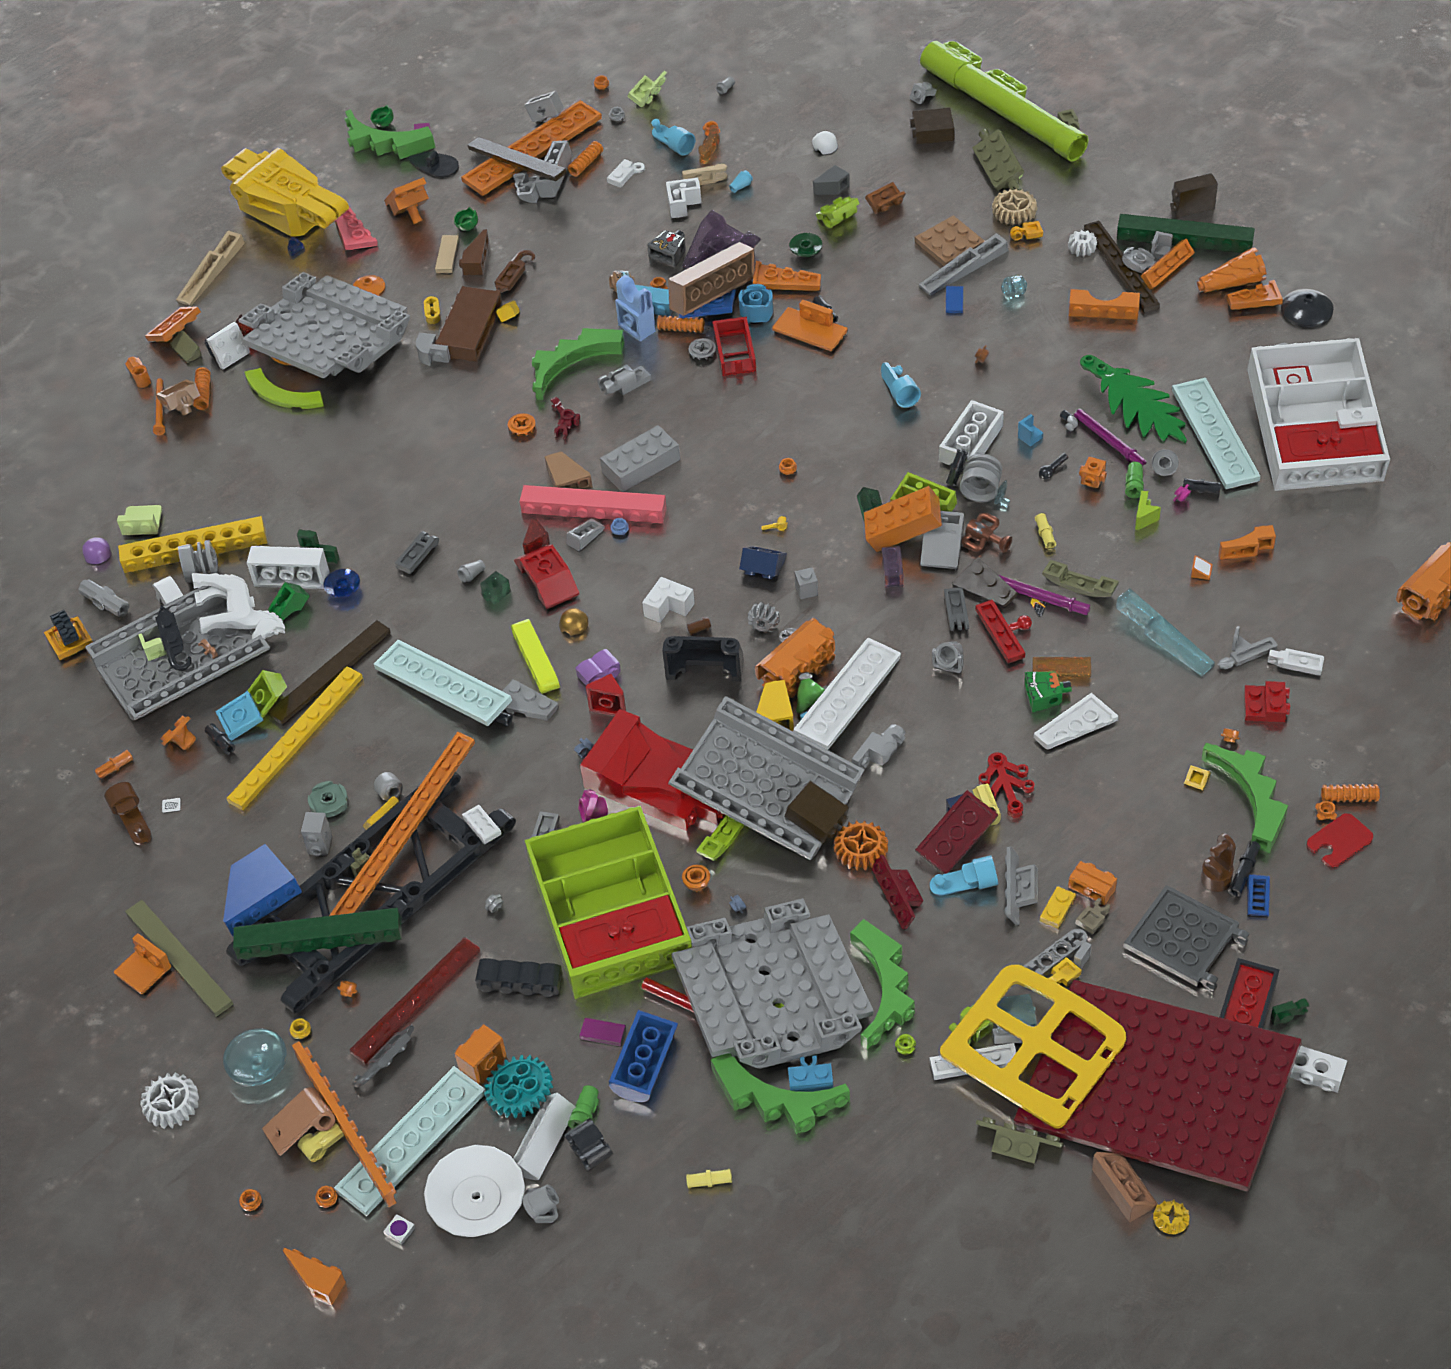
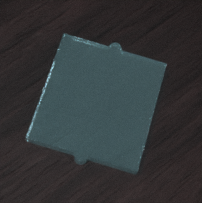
[997,994,1037,1026]

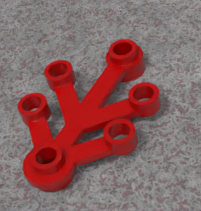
[978,752,1035,818]

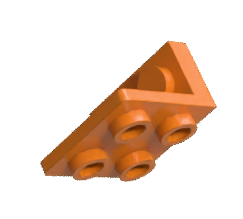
[114,933,171,994]

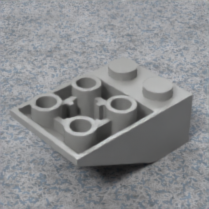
[920,511,964,569]

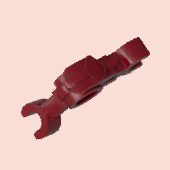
[550,397,581,439]

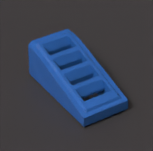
[1247,874,1270,917]

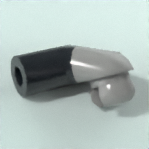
[1060,410,1078,432]

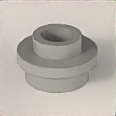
[609,107,625,121]
[485,894,504,913]

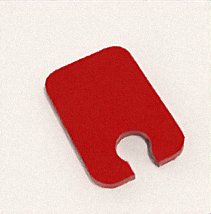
[1306,813,1373,868]

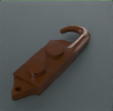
[494,250,535,293]

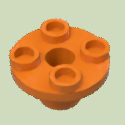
[160,715,196,750]

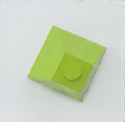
[247,670,287,718]

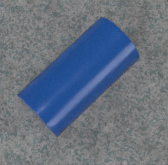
[609,1010,678,1102]

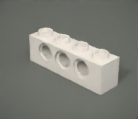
[1290,1046,1347,1093]

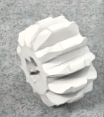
[1068,230,1097,257]

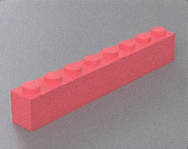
[520,485,667,523]

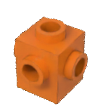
[1079,457,1107,488]

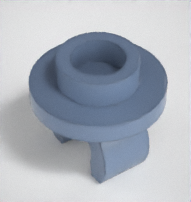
[574,738,594,759]

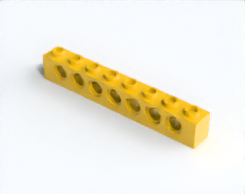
[118,516,268,573]

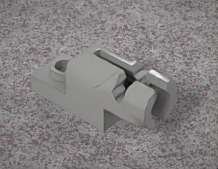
[597,364,651,395]
[852,724,906,768]

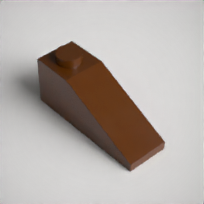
[459,229,489,275]

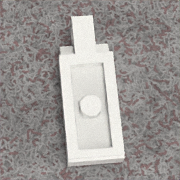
[1268,648,1324,676]

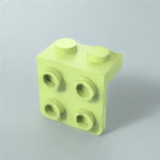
[627,71,667,108]
[117,505,162,535]

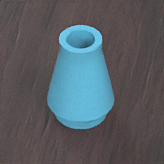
[729,170,753,193]

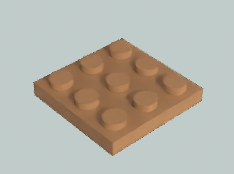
[915,215,985,266]

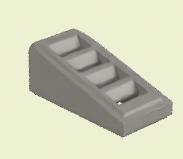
[566,518,605,551]

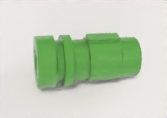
[1125,462,1144,499]
[568,1085,599,1129]

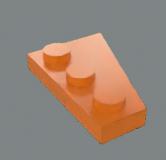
[1227,280,1283,310]

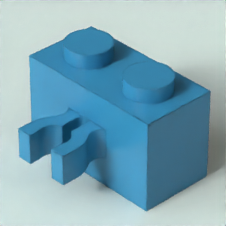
[788,1056,833,1092]

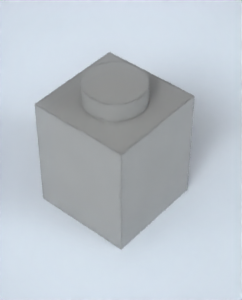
[794,567,818,600]

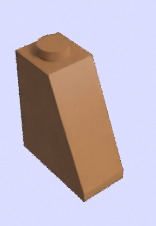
[544,451,593,489]

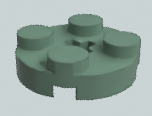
[308,781,348,817]

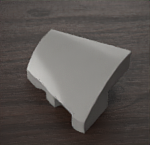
[513,173,540,203]

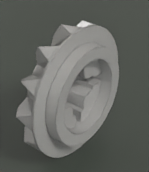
[688,338,716,361]

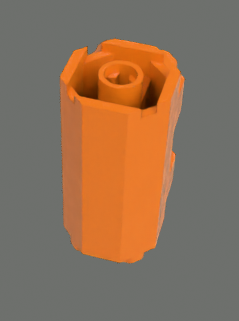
[1396,542,1451,621]
[755,618,835,698]

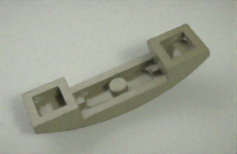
[1042,560,1119,597]

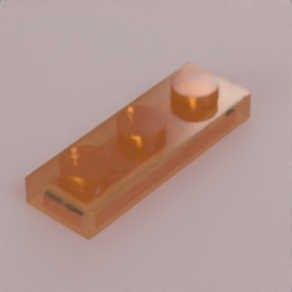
[1032,657,1091,677]

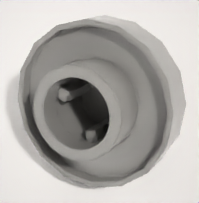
[1151,449,1179,476]

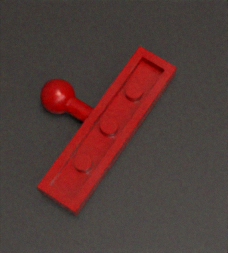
[975,599,1032,664]

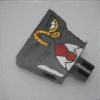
[647,230,686,267]

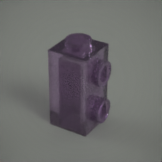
[882,546,904,588]

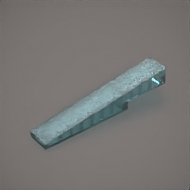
[1116,588,1215,676]

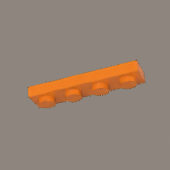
[1141,239,1195,289]

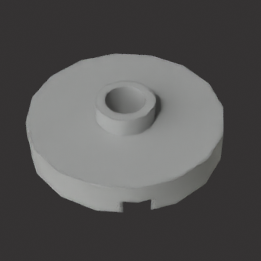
[1122,247,1156,273]

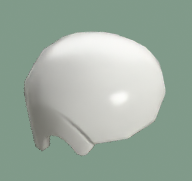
[812,131,838,155]

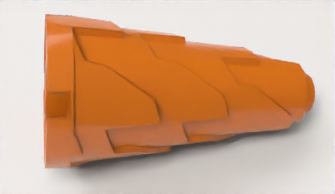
[1197,248,1267,293]

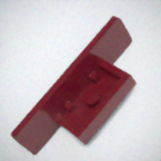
[871,855,924,929]

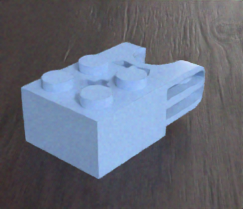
[615,275,656,342]

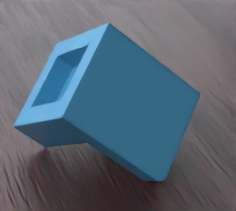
[1018,414,1043,447]

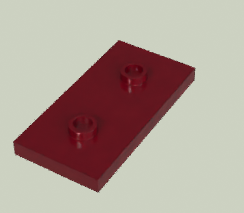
[915,790,998,874]

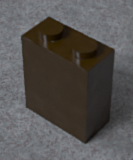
[909,107,955,145]
[1170,173,1218,218]
[784,781,849,844]

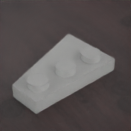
[502,679,559,721]

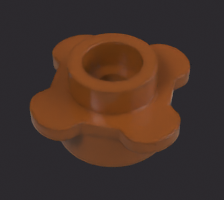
[974,345,990,364]

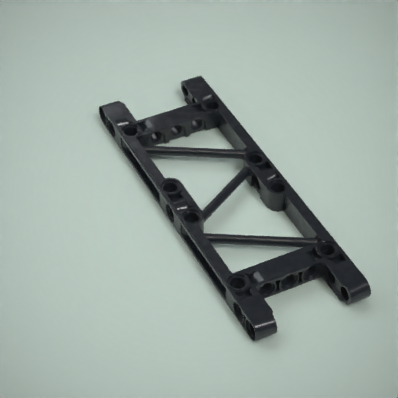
[226,772,516,1014]

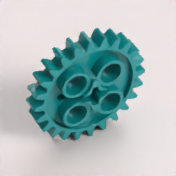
[484,1055,553,1118]

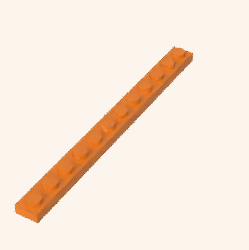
[329,732,475,916]

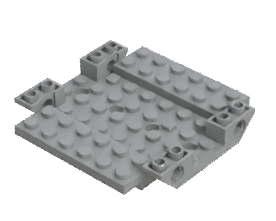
[239,272,410,379]
[672,898,873,1069]

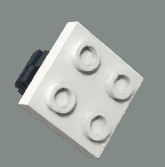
[204,322,250,370]

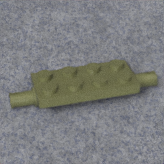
[972,129,1025,191]

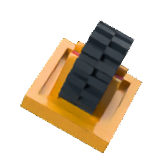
[44,609,93,660]

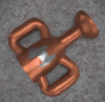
[961,512,1012,553]

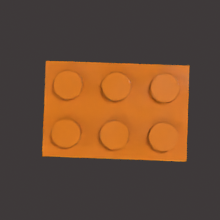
[145,307,201,342]

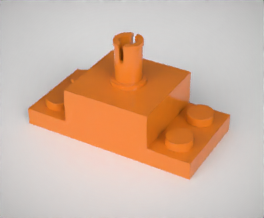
[384,177,429,224]

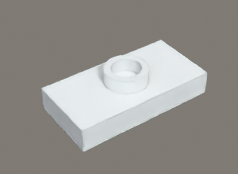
[1336,407,1377,428]
[462,805,501,844]

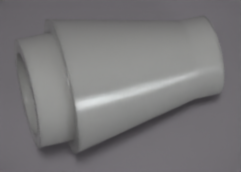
[457,560,485,582]

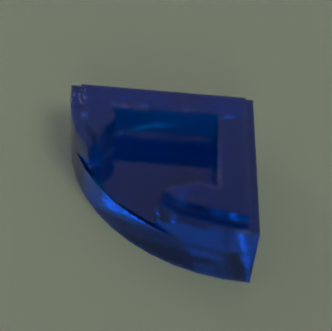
[287,237,304,256]

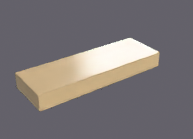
[435,235,459,273]

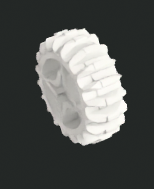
[140,1072,199,1129]

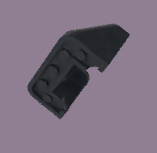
[662,636,744,682]

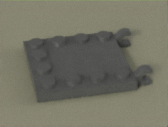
[1123,885,1249,991]

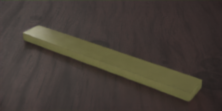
[125,900,233,1017]

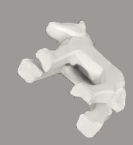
[192,573,285,639]

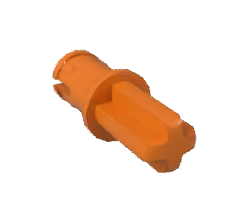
[95,750,133,779]

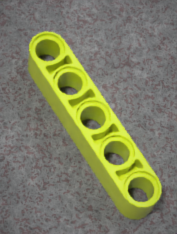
[511,619,560,694]

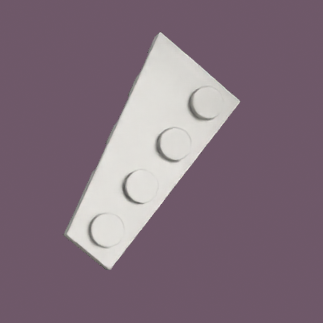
[1034,693,1118,750]

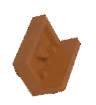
[865,182,906,214]

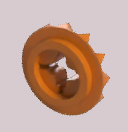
[508,413,536,436]

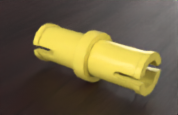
[1035,513,1056,549]
[686,1169,732,1189]

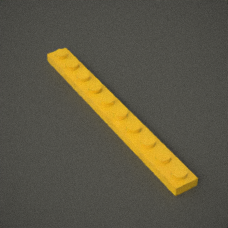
[226,666,363,811]

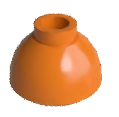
[682,864,710,892]

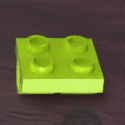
[816,197,860,228]

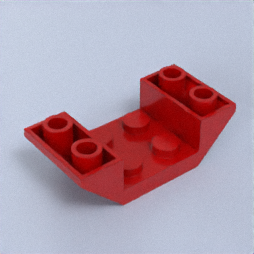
[514,544,580,609]

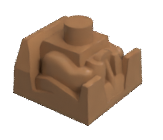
[156,379,200,415]

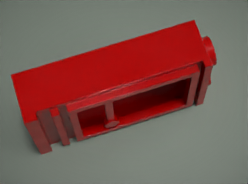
[713,317,756,376]

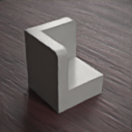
[1151,231,1173,259]

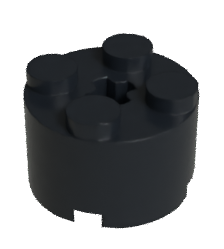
[564,1118,613,1171]

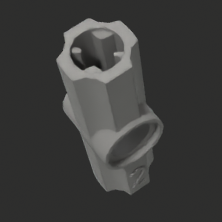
[78,580,129,617]

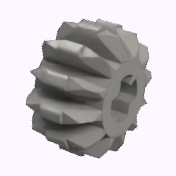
[747,602,780,634]

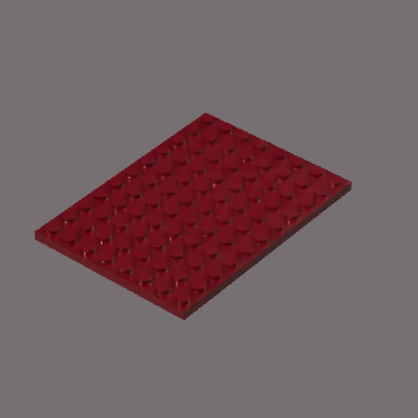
[1014,979,1302,1192]

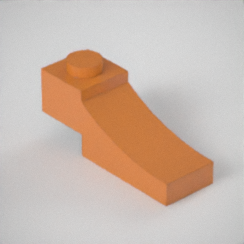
[1219,525,1276,560]

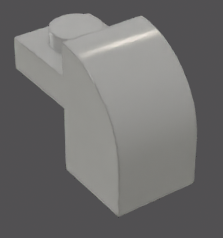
[416,332,450,366]

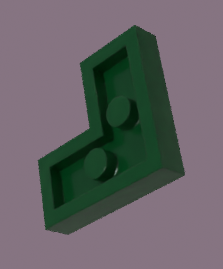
[297,529,340,564]

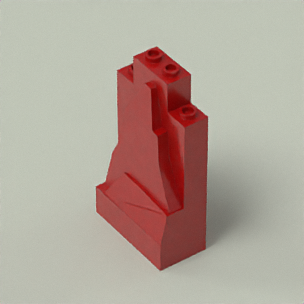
[580,709,726,831]

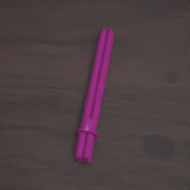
[1074,409,1147,466]
[999,575,1091,615]

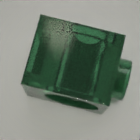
[480,571,511,604]

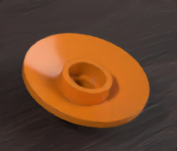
[353,275,385,296]

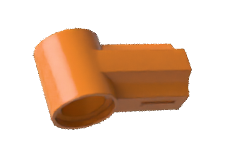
[125,356,151,388]

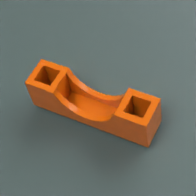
[1069,289,1140,320]

